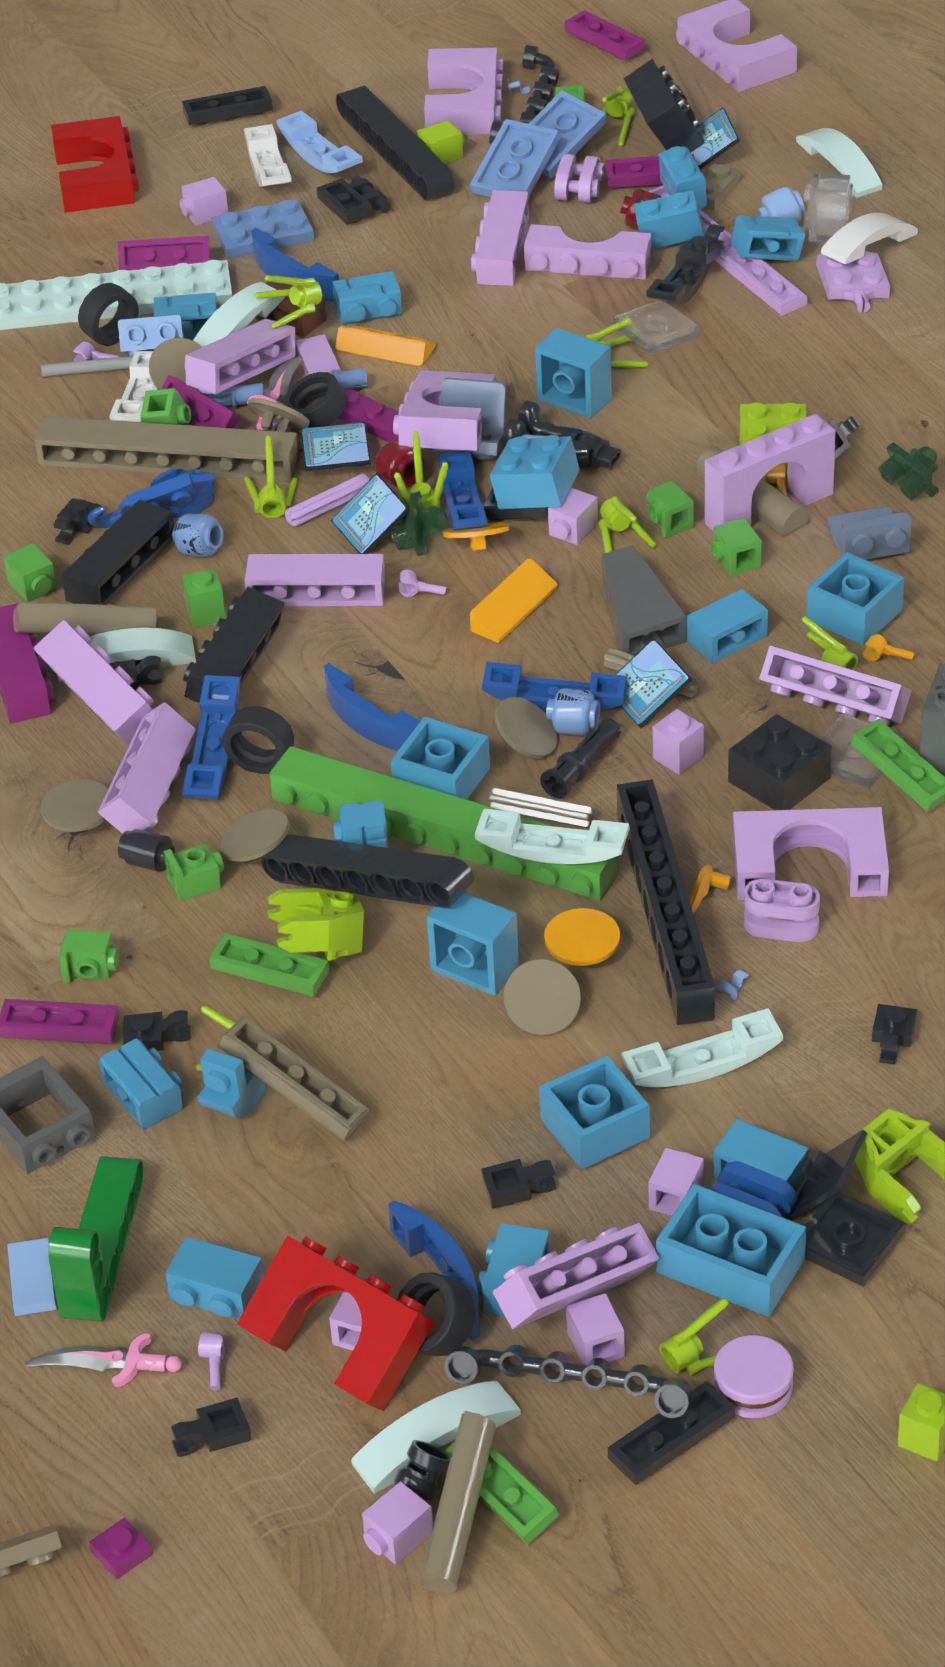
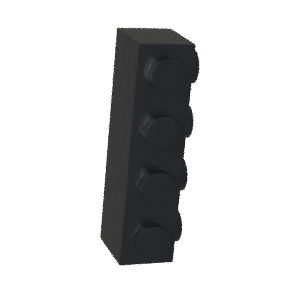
[62,500,174,605]
[183,586,285,703]

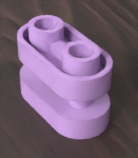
[554,154,605,203]
[744,879,820,942]

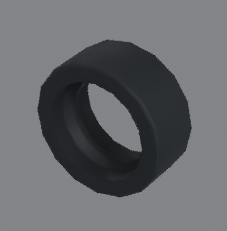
[78,283,139,346]
[283,372,348,430]
[222,706,295,774]
[397,1272,475,1356]

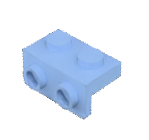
[118,315,184,356]

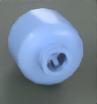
[758,187,805,223]

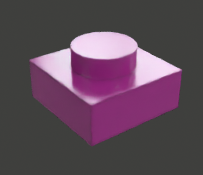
[89,1517,152,1579]

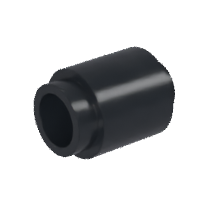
[118,829,175,872]

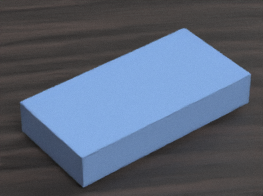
[7,1238,56,1316]

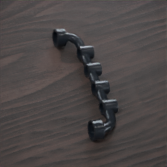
[489,45,559,144]
[444,1345,692,1418]

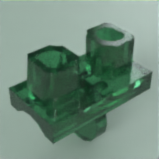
[878,442,939,501]
[391,491,448,556]

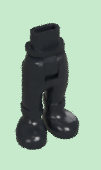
[503,400,621,469]

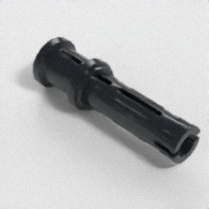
[540,718,621,799]

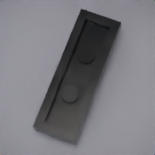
[182,86,273,125]
[607,1381,735,1485]

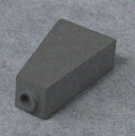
[602,545,686,655]

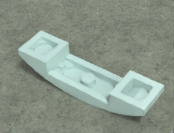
[796,128,882,198]
[193,282,285,347]
[58,628,196,682]
[475,809,630,864]
[621,1008,783,1087]
[351,1381,521,1494]

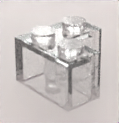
[804,173,853,242]

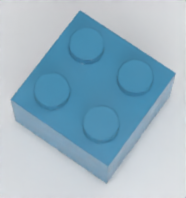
[535,328,612,419]
[489,435,580,509]
[806,552,904,646]
[391,716,490,800]
[427,893,519,996]
[539,1055,650,1170]

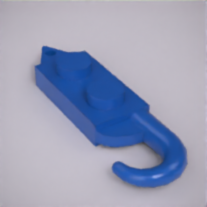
[88,473,215,528]

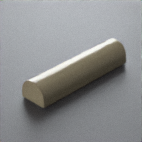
[696,447,808,537]
[13,601,156,635]
[218,1016,369,1142]
[421,1411,496,1594]

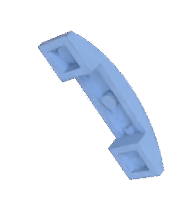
[277,111,363,173]

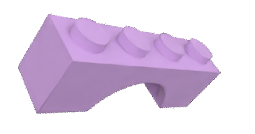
[524,224,651,280]

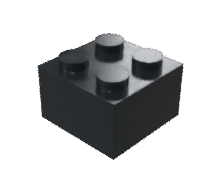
[728,714,832,810]

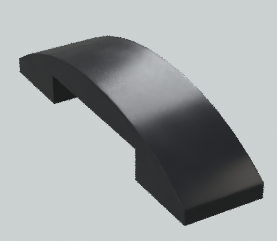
[646,252,711,304]

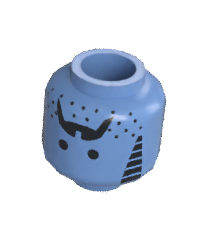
[172,513,224,557]
[546,688,600,736]

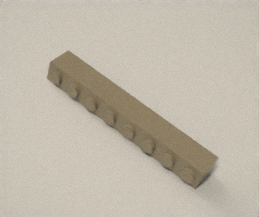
[34,416,299,482]

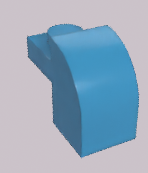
[197,1049,266,1119]

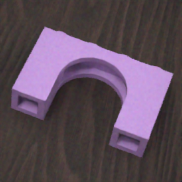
[676,0,797,92]
[424,47,503,135]
[393,370,496,451]
[705,414,835,532]
[733,807,889,900]

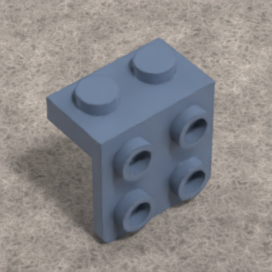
[433,378,506,459]
[827,507,912,560]

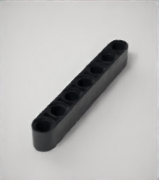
[336,86,455,201]
[261,834,474,908]

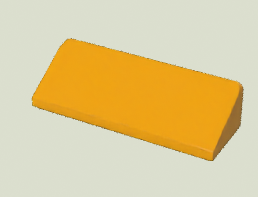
[336,324,436,366]
[470,558,558,643]

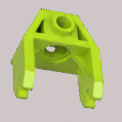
[267,888,364,961]
[855,1108,945,1225]

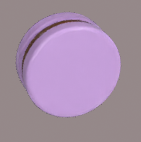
[714,1335,794,1418]

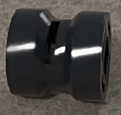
[394,1440,451,1500]

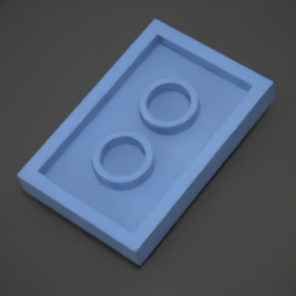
[529,90,608,179]
[470,119,561,198]
[211,199,314,259]

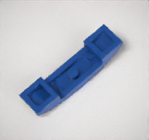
[252,228,339,302]
[438,451,487,530]
[482,662,627,712]
[324,663,420,751]
[182,675,240,800]
[388,1201,480,1340]

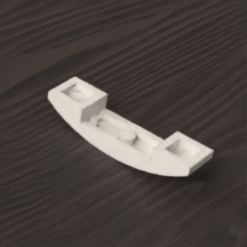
[244,124,292,187]
[821,213,918,264]
[109,350,158,422]

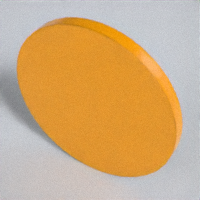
[443,522,510,551]
[544,908,620,966]

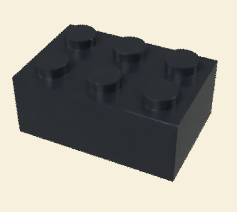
[623,58,705,153]

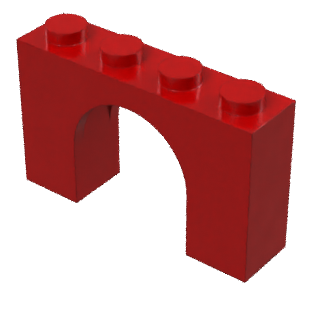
[51,116,139,213]
[237,1236,435,1411]

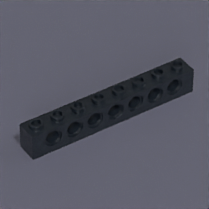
[617,779,715,1025]

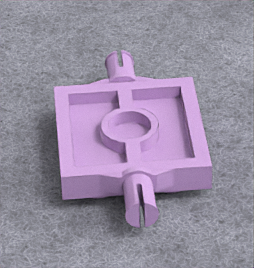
[816,251,891,313]

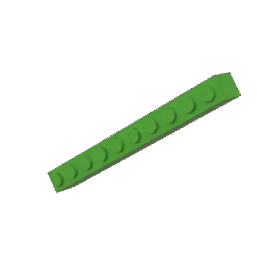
[270,746,619,901]

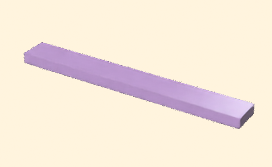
[649,185,807,316]

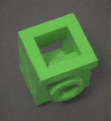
[646,480,694,539]
[164,844,224,901]
[59,929,119,983]

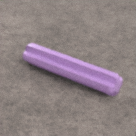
[284,473,370,527]

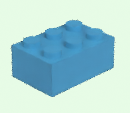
[656,1184,806,1317]

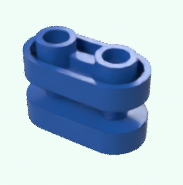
[709,1161,797,1218]

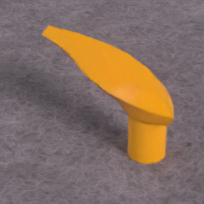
[689,864,731,914]

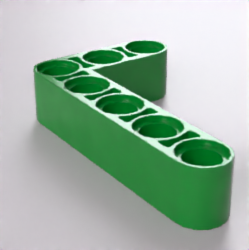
[48,1156,144,1322]

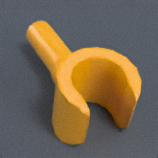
[767,464,788,497]
[862,634,914,662]

